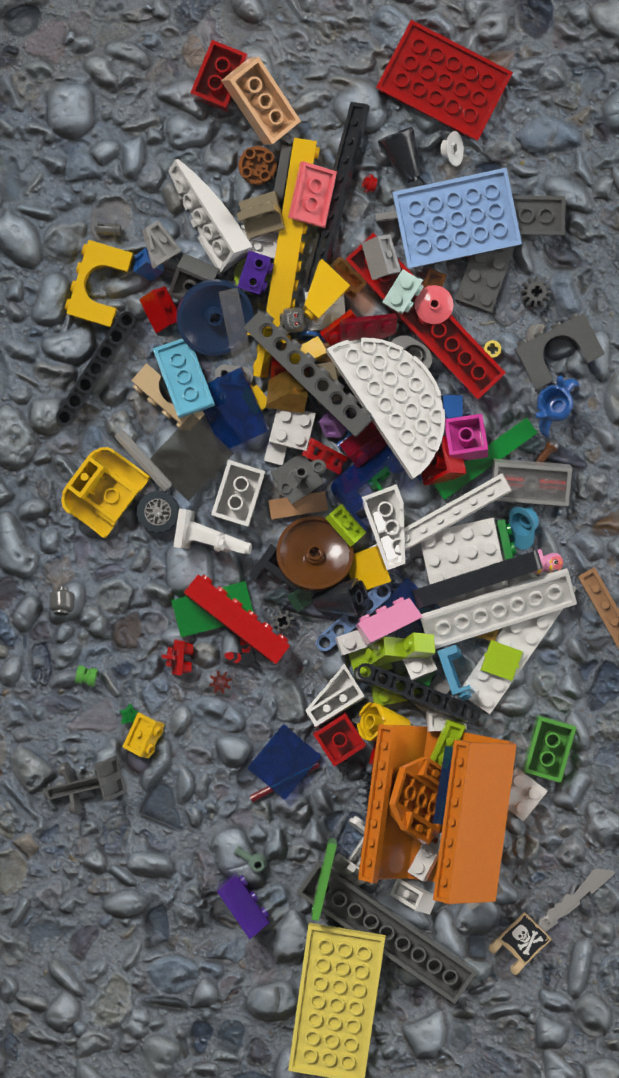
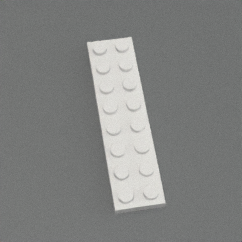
[420,568,577,649]
[462,571,577,714]

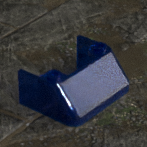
[331,445,423,530]

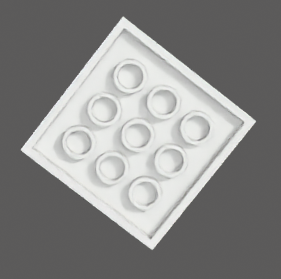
[421,517,509,608]

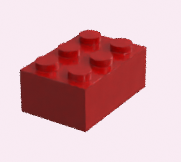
[190,40,248,112]

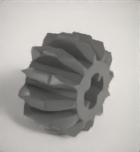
[519,276,552,309]

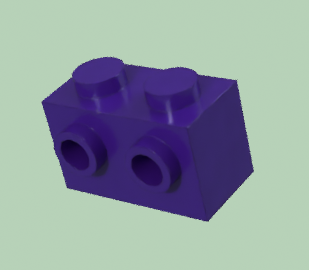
[237,250,274,296]

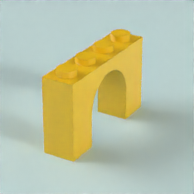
[65,240,134,328]

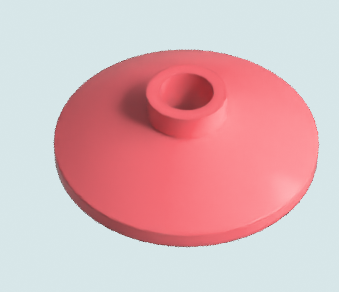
[415,285,453,324]

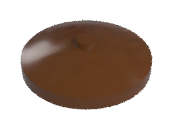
[276,516,353,591]

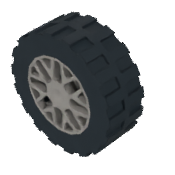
[137,491,179,533]

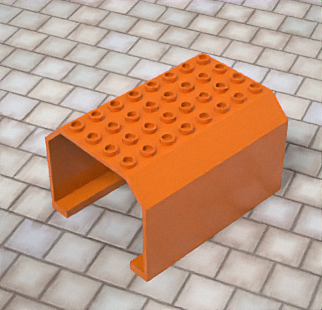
[358,724,517,904]

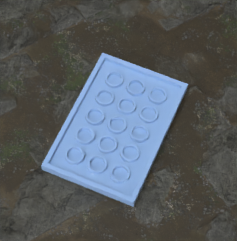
[392,168,522,269]

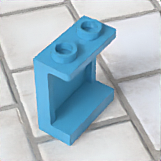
[437,645,475,700]

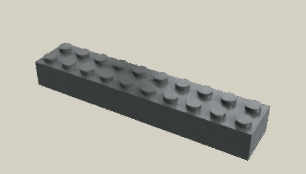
[296,858,477,1004]

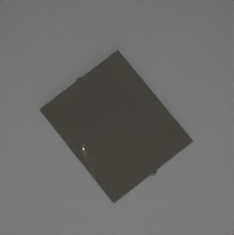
[150,413,234,501]

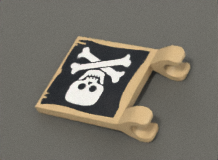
[489,912,552,975]

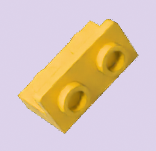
[122,712,165,758]

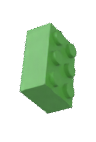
[522,715,577,783]

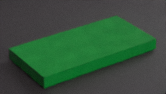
[171,581,253,637]

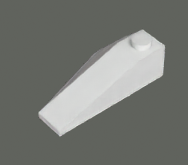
[361,484,405,570]

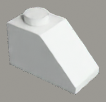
[390,879,436,915]

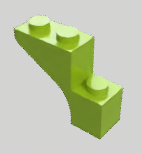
[365,633,435,666]

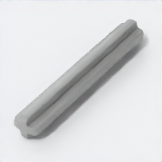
[115,430,172,491]

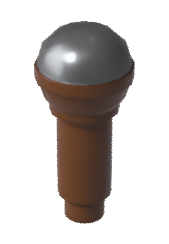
[535,439,559,462]

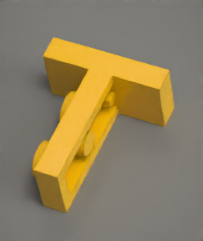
[247,330,291,378]

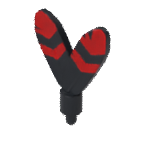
[224,638,263,673]

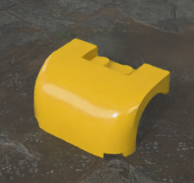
[61,447,151,539]

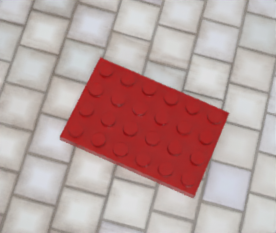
[376,20,513,142]

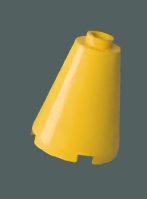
[357,702,411,741]

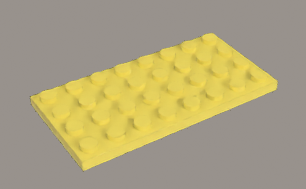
[288,923,386,1078]

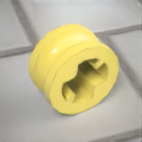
[484,340,501,358]

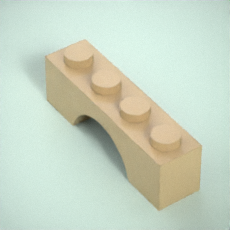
[131,363,205,432]

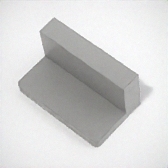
[362,235,401,280]

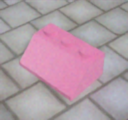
[356,597,422,645]

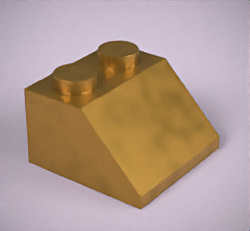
[266,370,310,413]

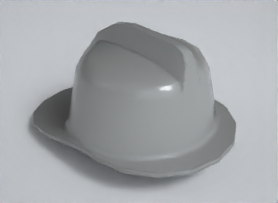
[391,336,432,369]

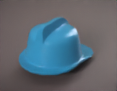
[509,506,539,550]

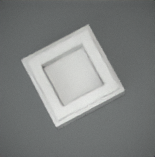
[264,442,287,465]

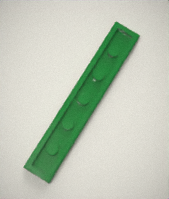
[433,417,538,500]

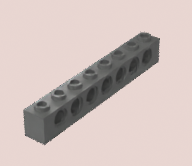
[243,311,373,437]

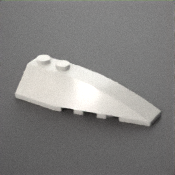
[169,159,252,274]

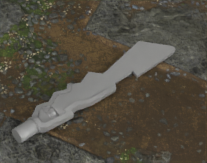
[538,869,615,932]

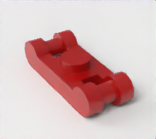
[302,438,348,475]

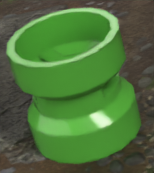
[75,665,98,687]

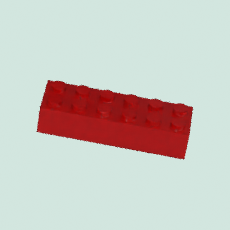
[184,574,290,664]

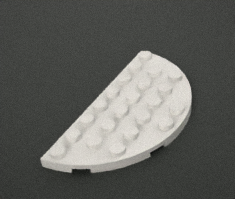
[325,338,445,480]

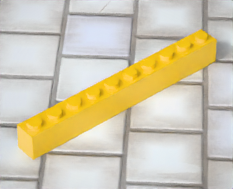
[264,138,320,331]

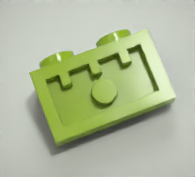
[325,504,367,547]

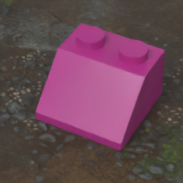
[445,414,488,460]

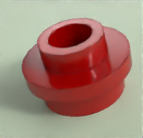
[362,174,377,193]

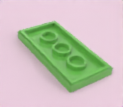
[311,838,337,921]

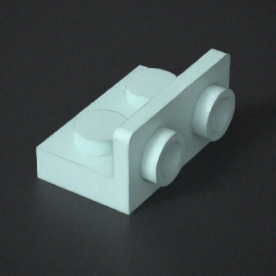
[382,269,424,315]

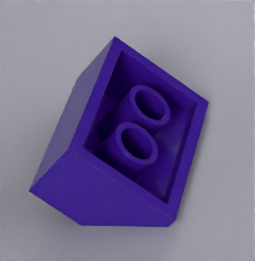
[217,872,270,939]

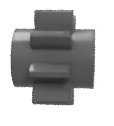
[271,610,294,633]

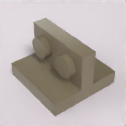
[237,191,285,240]

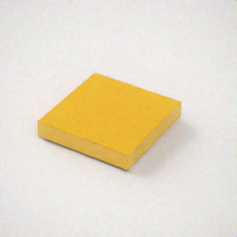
[349,545,391,590]

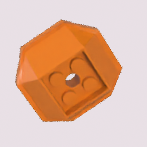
[387,757,450,844]

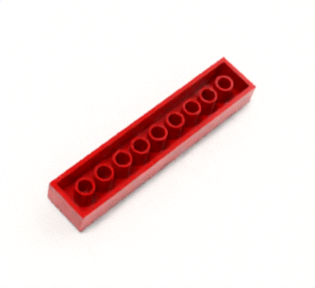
[345,233,506,401]

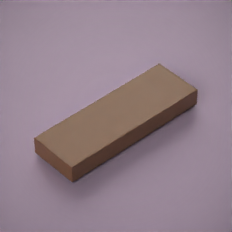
[268,491,328,519]

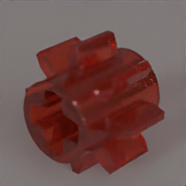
[209,670,233,694]

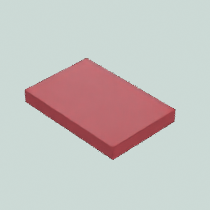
[288,161,337,228]

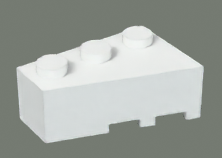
[305,664,366,728]

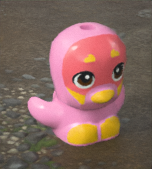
[533,549,563,575]

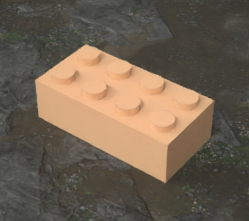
[221,57,301,144]

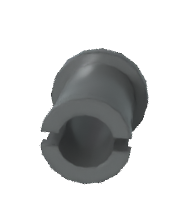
[96,222,121,237]

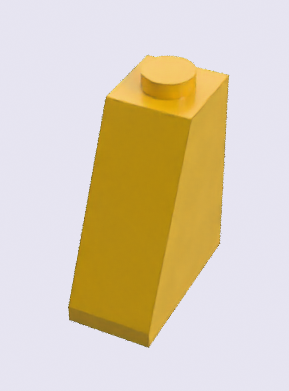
[303,259,350,323]

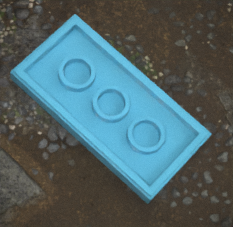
[153,339,215,419]

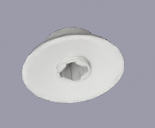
[441,131,464,166]

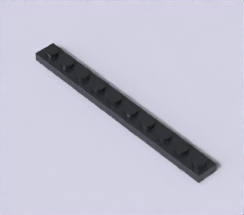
[302,102,370,289]

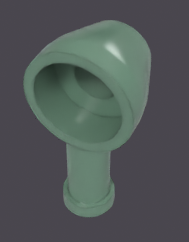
[233,846,268,873]

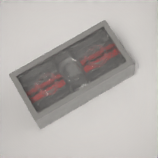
[492,459,572,506]

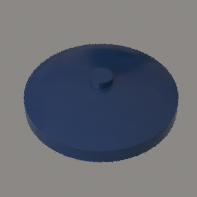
[176,279,254,356]

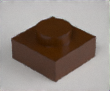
[423,268,447,287]

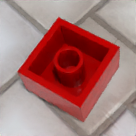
[313,712,367,767]

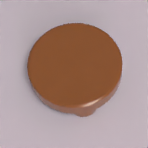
[238,146,277,185]

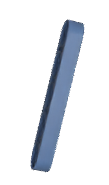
[316,584,391,651]

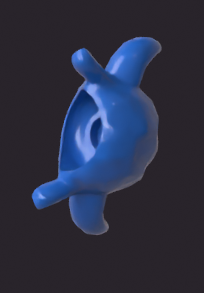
[535,375,579,437]

